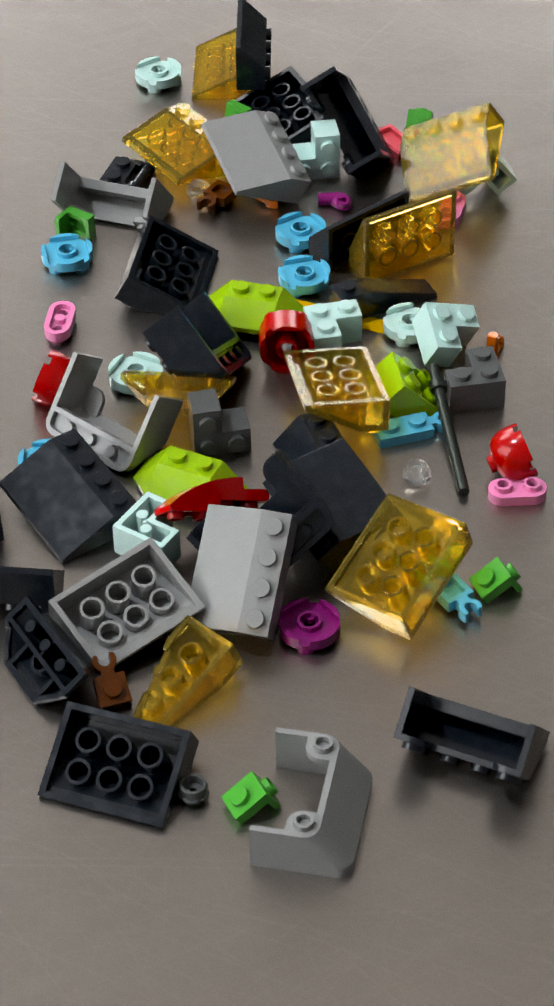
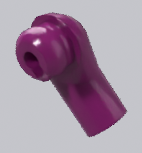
[318,192,352,211]

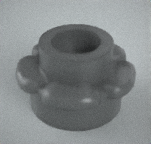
[177,773,209,804]

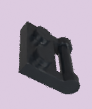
[100,156,157,188]

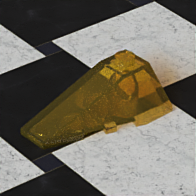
[132,615,244,727]

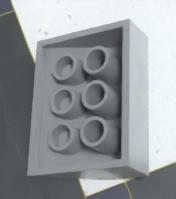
[201,110,311,203]
[183,504,299,642]
[48,537,205,666]

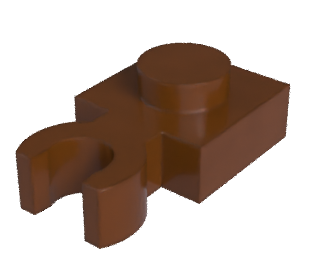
[197,179,238,215]
[92,652,132,710]

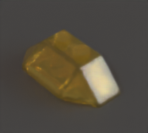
[120,370,236,416]

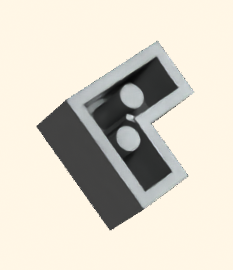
[444,346,506,413]
[187,389,251,456]

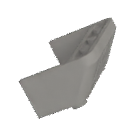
[51,161,174,231]
[46,352,184,472]
[249,727,372,878]

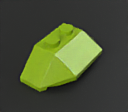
[209,280,303,335]
[133,446,249,507]

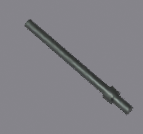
[428,363,470,496]

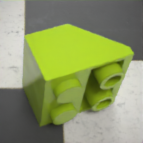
[369,351,438,418]

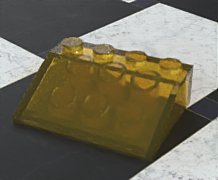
[192,28,251,100]
[400,102,505,204]
[122,103,225,185]
[349,188,457,278]
[284,346,390,433]
[325,493,473,640]

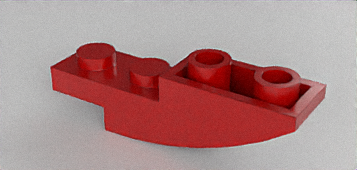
[154,477,269,522]

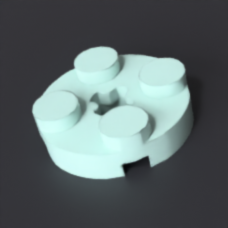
[135,57,182,93]
[383,302,423,348]
[108,351,164,398]

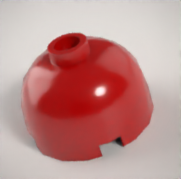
[31,349,70,407]
[486,423,538,480]

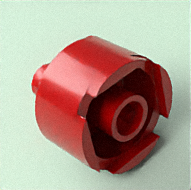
[258,309,315,374]

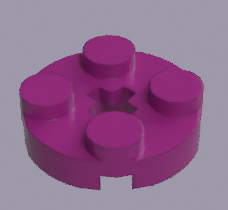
[279,598,340,655]

